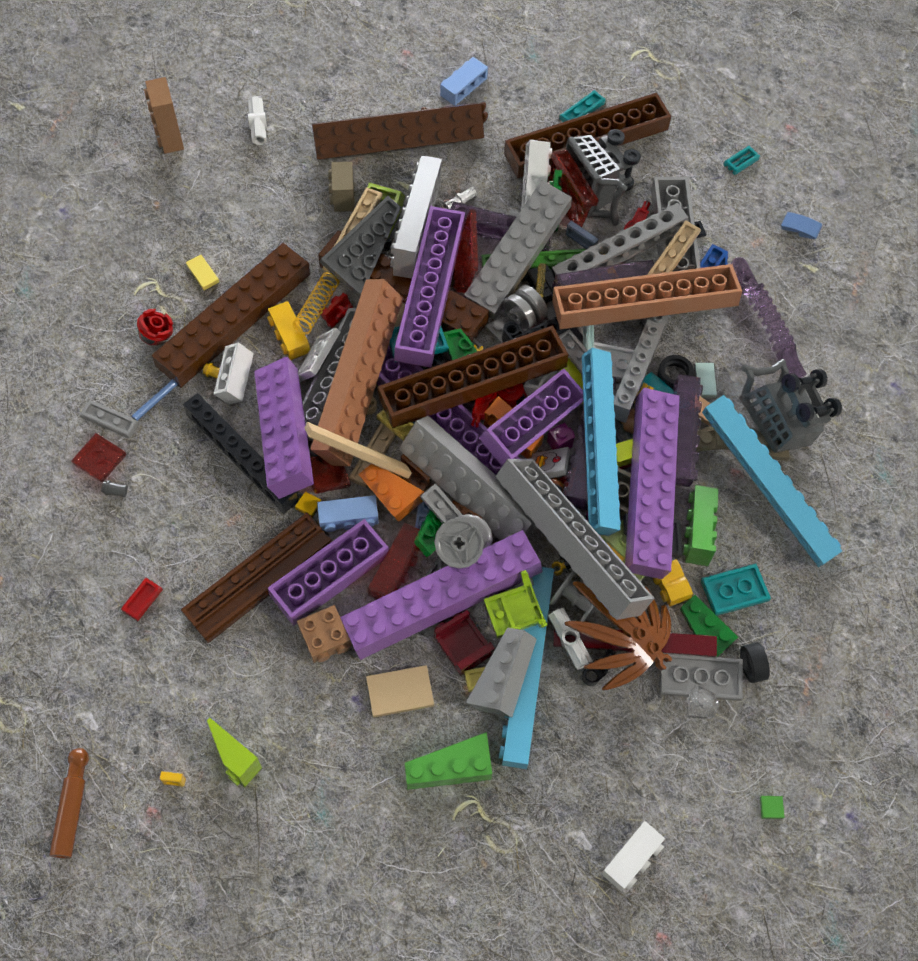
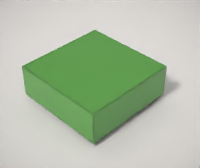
[760,796,785,819]

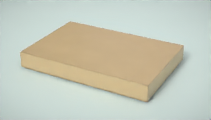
[366,665,434,718]

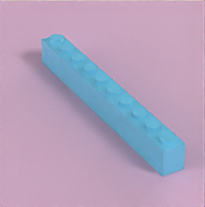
[582,348,621,536]
[702,395,842,567]
[499,567,554,769]

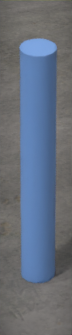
[131,379,178,421]

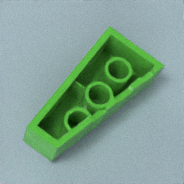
[682,485,718,566]
[405,732,492,790]

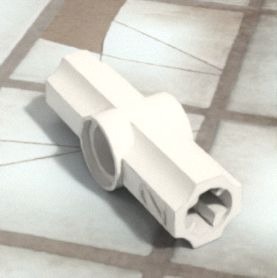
[248,96,267,145]
[548,607,593,670]

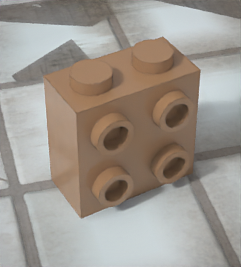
[297,605,351,663]

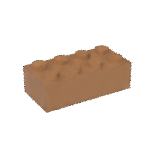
[144,77,184,154]

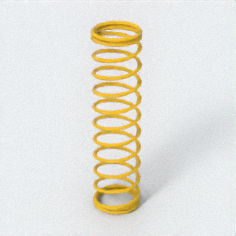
[293,272,340,335]

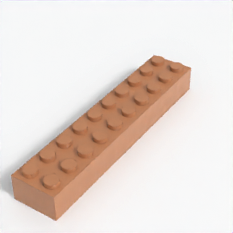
[553,264,742,329]
[310,279,403,467]

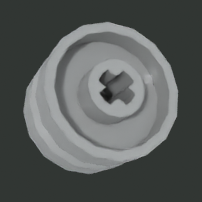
[503,285,548,332]

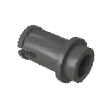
[101,480,128,497]

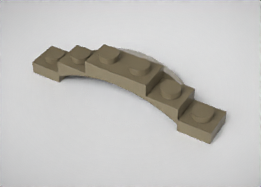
[677,426,790,461]

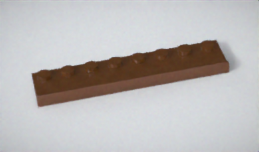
[181,513,332,643]

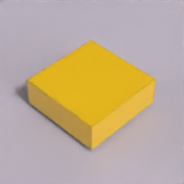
[295,491,322,517]
[160,771,186,787]

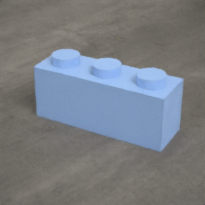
[440,57,488,105]
[317,495,379,532]

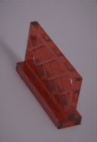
[547,150,599,227]
[454,209,478,293]

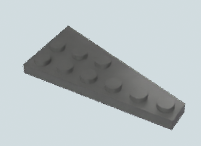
[320,196,401,299]

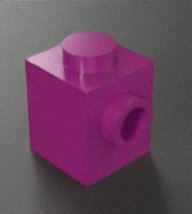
[547,422,575,450]

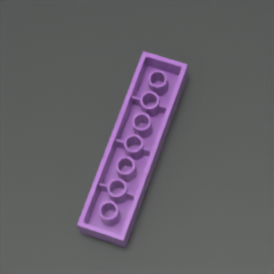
[254,356,314,499]

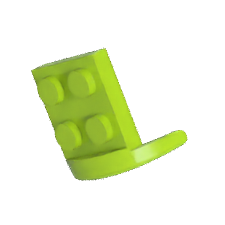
[484,570,547,638]

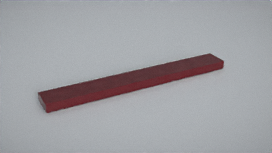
[553,629,717,657]

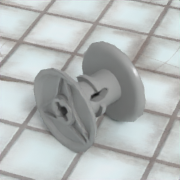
[434,514,493,569]
[549,571,596,622]

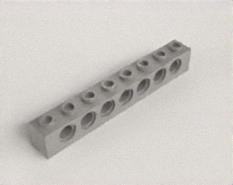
[552,203,689,286]
[614,315,670,423]

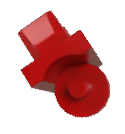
[319,293,353,328]

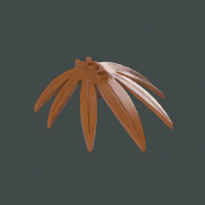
[564,581,672,690]

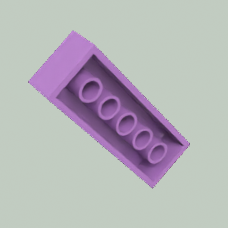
[479,369,584,466]
[267,519,389,626]

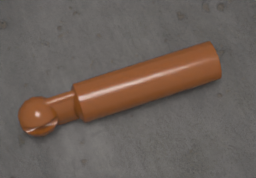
[49,748,89,859]

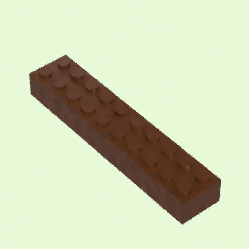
[504,92,672,179]
[312,103,484,160]
[318,230,489,343]
[151,243,310,388]
[378,326,569,429]

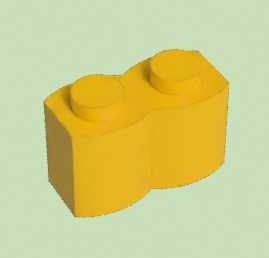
[652,559,693,607]

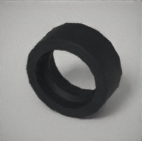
[657,355,694,391]
[740,642,770,683]

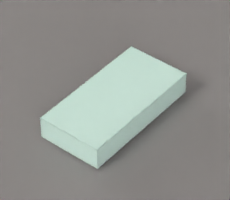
[694,363,717,398]

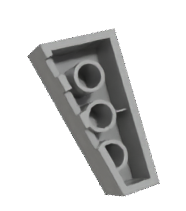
[466,628,537,717]

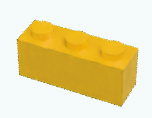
[267,301,310,360]

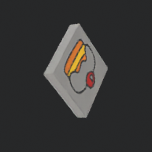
[532,447,570,478]

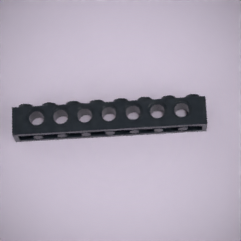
[183,393,298,514]

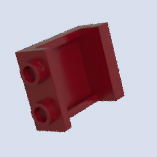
[434,610,495,676]

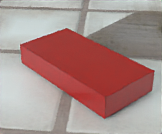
[121,578,163,621]

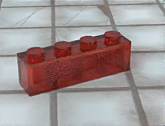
[368,523,420,599]

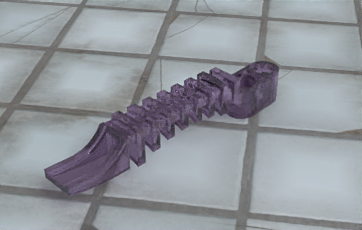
[731,257,807,378]

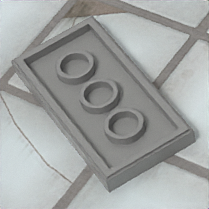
[659,653,743,701]

